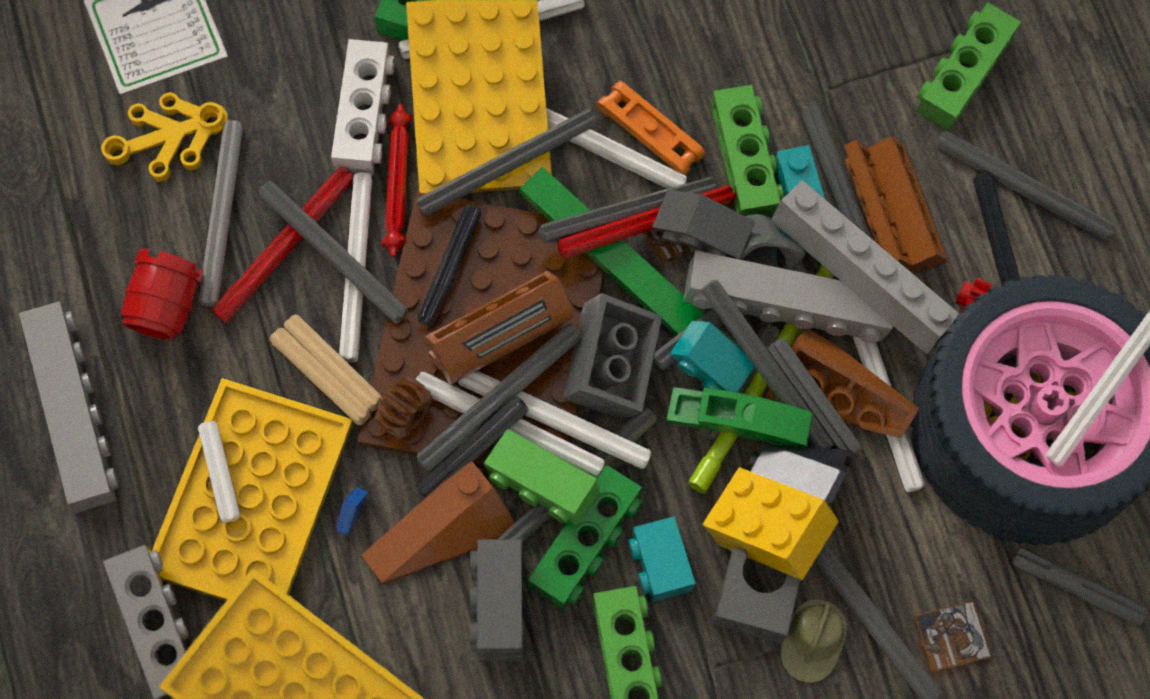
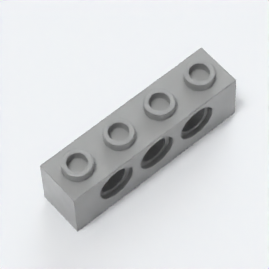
[103,545,190,699]

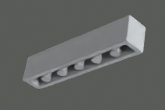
[771,180,959,354]
[684,251,892,343]
[19,301,119,513]

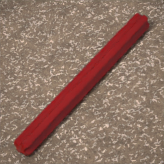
[212,167,354,322]
[557,185,736,258]

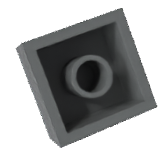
[652,190,755,259]

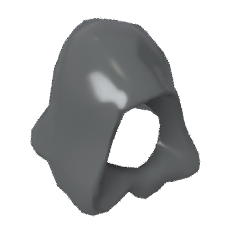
[739,214,805,271]

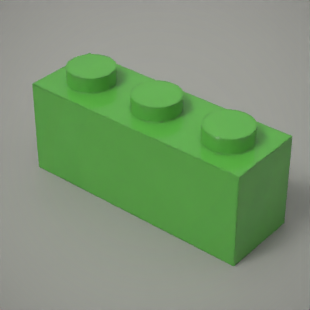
[484,429,600,526]

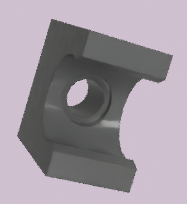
[712,548,800,644]

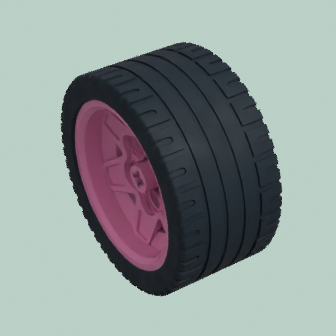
[910,275,1150,545]

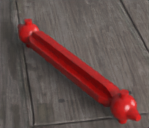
[381,104,413,257]

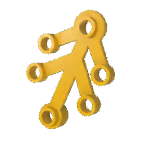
[101,93,228,182]

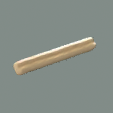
[284,315,383,412]
[270,328,372,425]

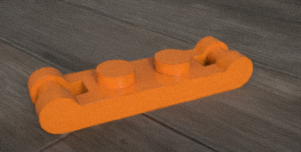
[596,81,706,175]

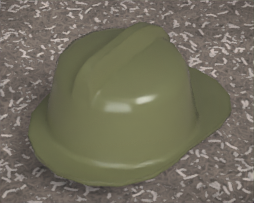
[781,599,847,683]

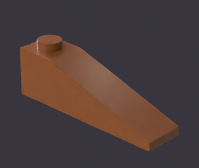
[765,329,919,438]
[361,461,515,584]

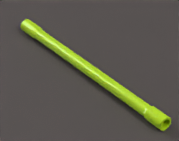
[688,265,835,494]

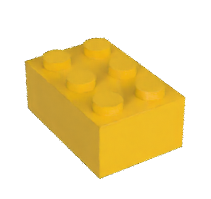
[702,467,839,580]

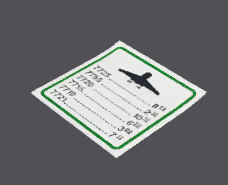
[84,0,227,94]

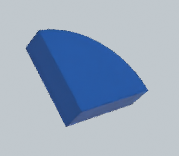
[336,487,368,535]

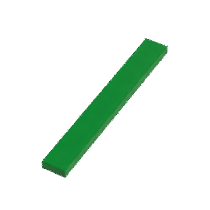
[518,167,741,349]

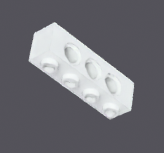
[331,39,395,175]

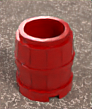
[120,249,204,341]

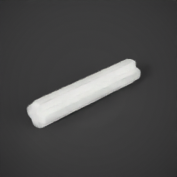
[198,421,240,523]

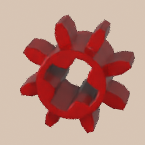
[955,277,992,312]

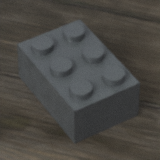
[562,293,662,420]
[470,539,522,662]

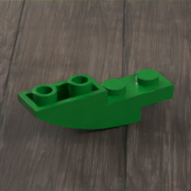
[667,387,813,448]

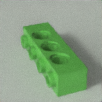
[916,3,1021,131]
[711,85,784,218]
[593,586,662,699]

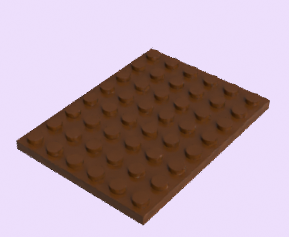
[358,191,604,469]

